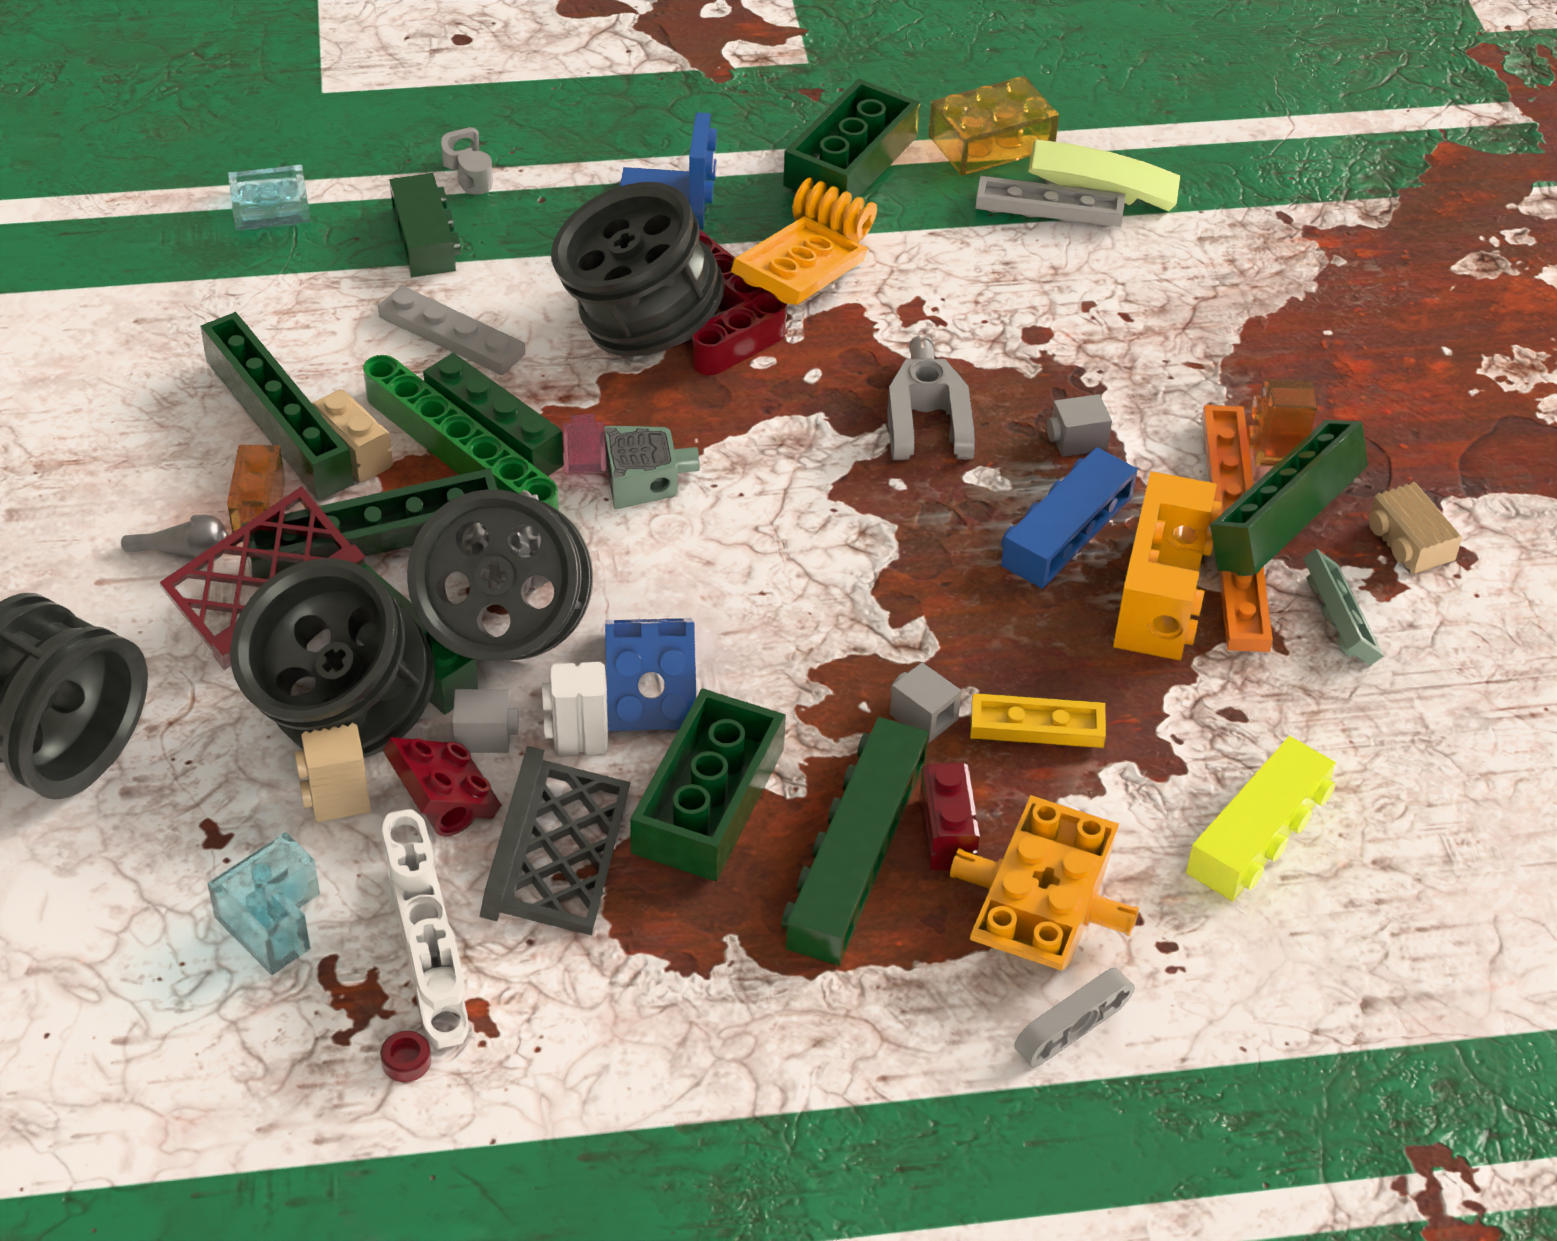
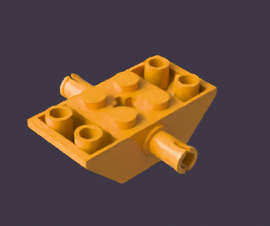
[950,795,1139,971]

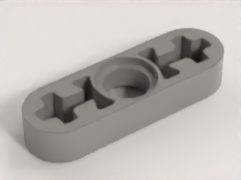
[1014,968,1135,1067]

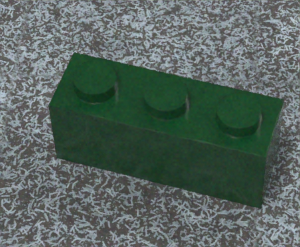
[389,173,461,278]

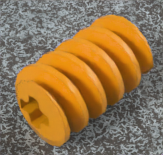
[793,177,877,243]

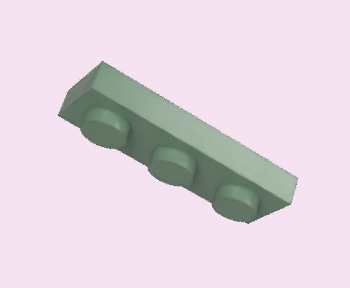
[1303,549,1384,666]

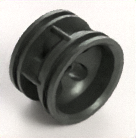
[551,182,724,357]
[407,490,593,661]
[230,558,435,758]
[0,593,148,799]

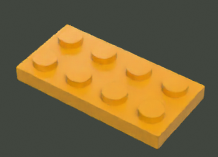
[731,216,868,305]

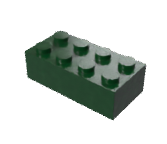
[783,78,920,203]
[630,688,786,882]

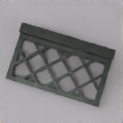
[479,746,631,936]

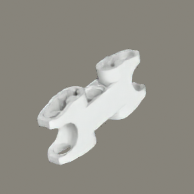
[382,809,469,1049]

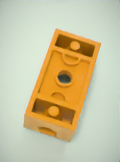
[1113,471,1222,661]

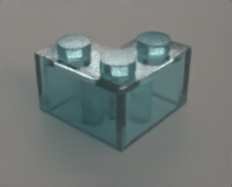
[207,832,320,976]

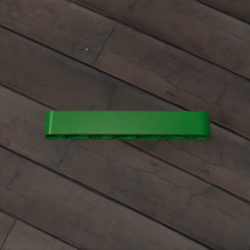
[363,355,559,510]

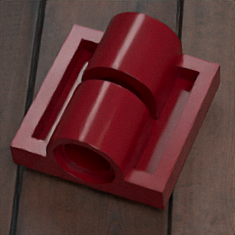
[383,737,502,837]

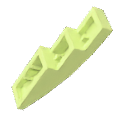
[1028,139,1180,212]

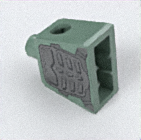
[604,426,700,509]

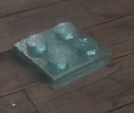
[228,165,311,230]

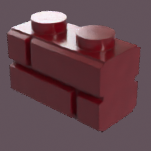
[919,762,980,871]

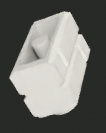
[542,661,608,757]

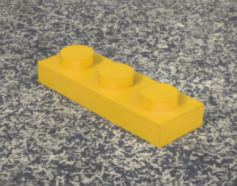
[970,693,1106,748]

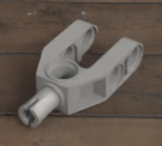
[887,336,975,460]

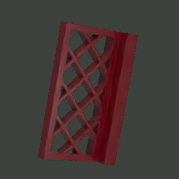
[160,486,365,670]

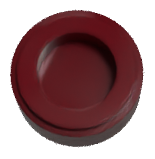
[380,1031,431,1082]

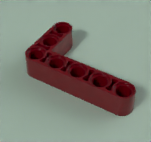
[692,230,787,375]

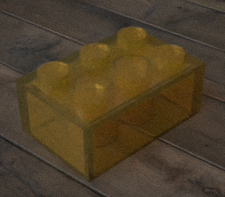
[928,76,1059,176]

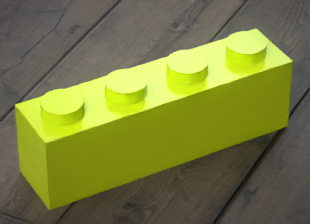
[1186,736,1336,902]

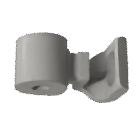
[441,127,493,195]

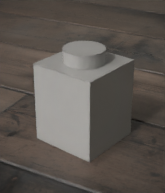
[1046,394,1112,457]
[890,662,962,743]
[452,689,519,753]

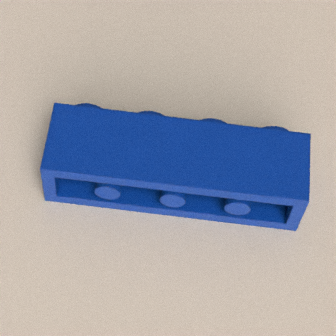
[1001,447,1138,589]

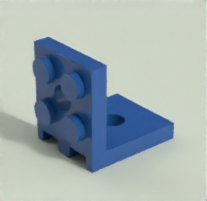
[620,112,717,230]
[605,618,696,731]

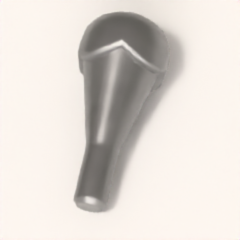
[121,514,229,561]

